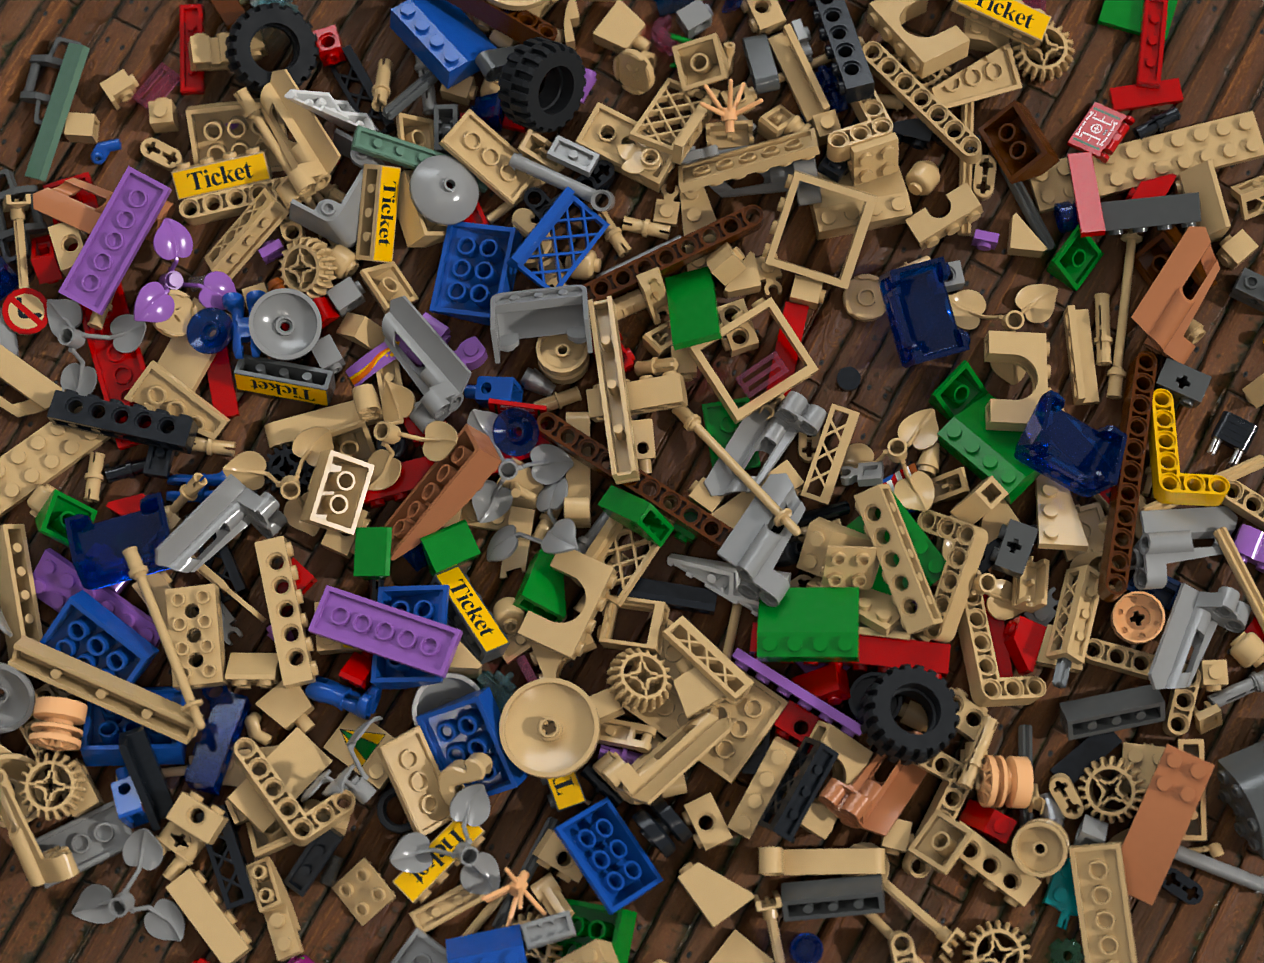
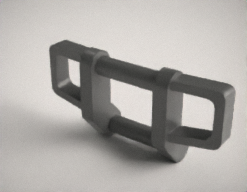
[19,37,82,127]
[0,169,48,265]

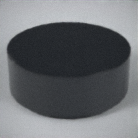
[836,367,861,392]

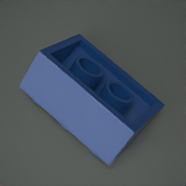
[445,924,527,963]

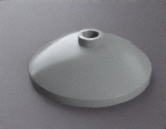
[409,155,479,225]
[249,288,322,361]
[0,663,35,733]
[412,672,480,726]

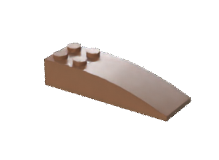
[383,424,502,561]
[1121,744,1215,906]

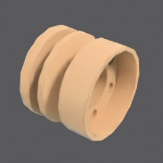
[1110,591,1165,645]
[28,696,88,751]
[976,755,1034,809]

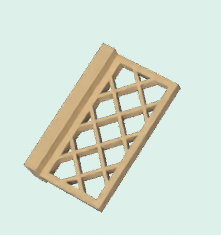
[629,78,720,165]
[572,517,674,607]

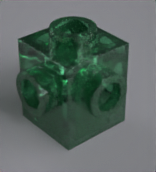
[1045,938,1085,963]

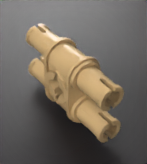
[155,810,206,882]

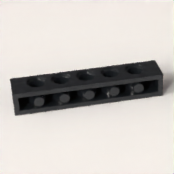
[807,0,874,104]
[47,389,199,454]

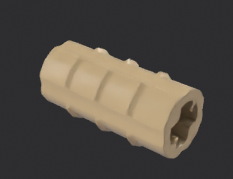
[613,289,647,320]

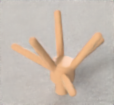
[699,79,763,133]
[481,867,547,927]

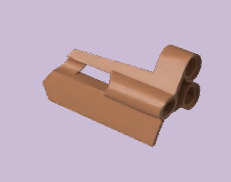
[33,177,175,243]
[1131,226,1220,364]
[818,731,943,837]

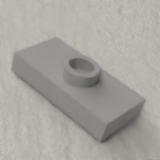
[520,910,576,951]

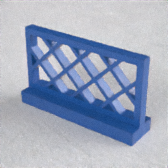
[506,186,610,288]

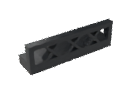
[328,44,397,135]
[184,504,249,604]
[617,575,717,616]
[118,726,175,831]
[757,736,839,842]
[196,804,256,910]

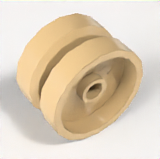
[536,334,590,385]
[1011,817,1070,878]

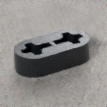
[1161,868,1203,905]

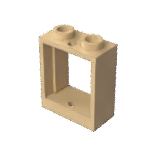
[597,595,670,656]

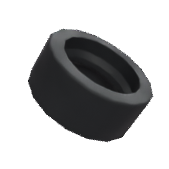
[377,787,413,834]

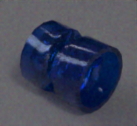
[1054,200,1078,234]
[789,933,823,963]

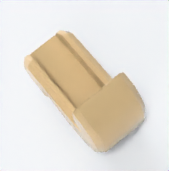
[512,208,553,269]
[438,752,493,806]

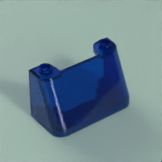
[879,256,970,368]
[1014,390,1128,497]
[64,492,172,590]

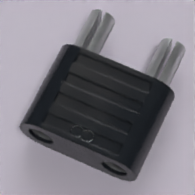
[1207,411,1259,466]

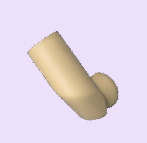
[723,42,735,77]
[244,712,273,747]

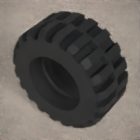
[225,3,319,95]
[498,37,586,133]
[858,664,960,765]

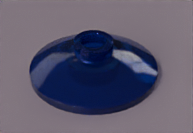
[187,307,233,354]
[492,408,539,457]

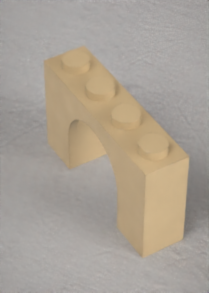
[867,0,970,79]
[984,330,1052,433]
[518,550,618,660]
[529,633,625,725]
[782,720,873,840]

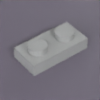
[547,135,600,177]

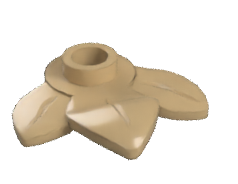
[617,132,662,174]

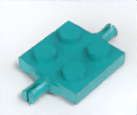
[1042,858,1078,930]

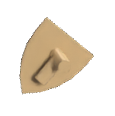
[496,456,544,509]

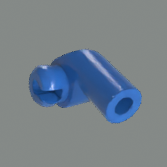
[91,138,122,165]

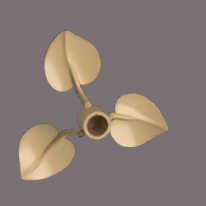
[945,284,1058,385]
[367,381,458,491]
[832,408,939,512]
[223,427,334,536]
[933,527,1025,633]

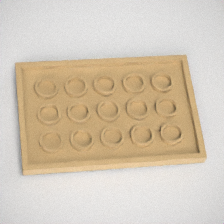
[619,619,789,784]

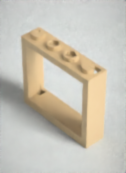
[762,170,878,290]
[688,297,819,424]

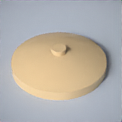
[499,678,600,779]

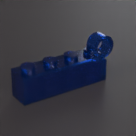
[184,685,251,795]

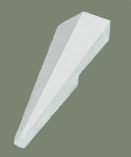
[284,89,379,132]
[667,554,791,617]

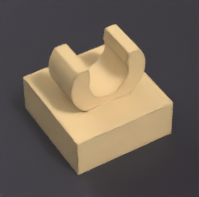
[1193,701,1223,735]

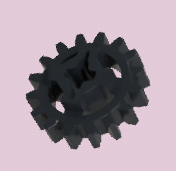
[264,444,314,497]

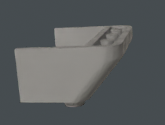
[289,128,386,248]
[490,285,593,364]

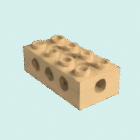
[575,102,676,193]
[165,583,228,691]

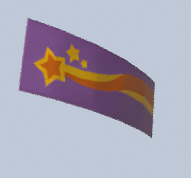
[346,334,409,387]

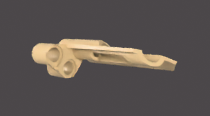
[260,69,341,209]
[0,344,62,418]
[592,712,732,805]
[0,768,79,886]

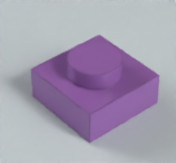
[971,229,999,251]
[258,239,285,265]

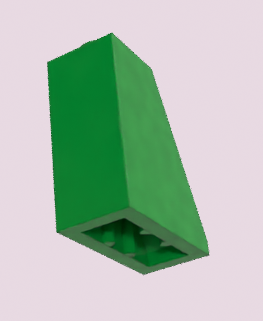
[597,485,674,548]
[513,549,566,623]

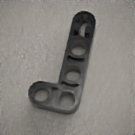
[524,160,615,231]

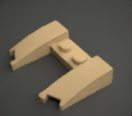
[438,501,536,579]

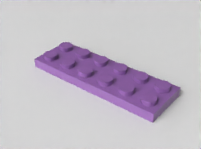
[58,166,172,316]
[33,548,161,648]
[308,585,463,679]
[732,648,862,738]

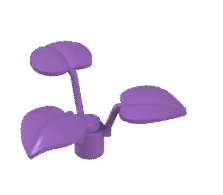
[134,218,237,323]

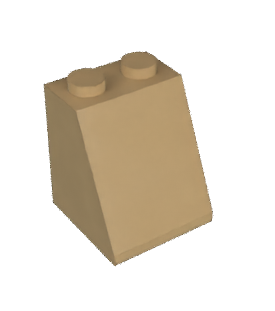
[677,862,754,928]

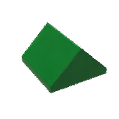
[1046,225,1104,291]
[928,360,988,421]
[35,489,98,553]
[420,519,481,578]
[353,527,392,581]

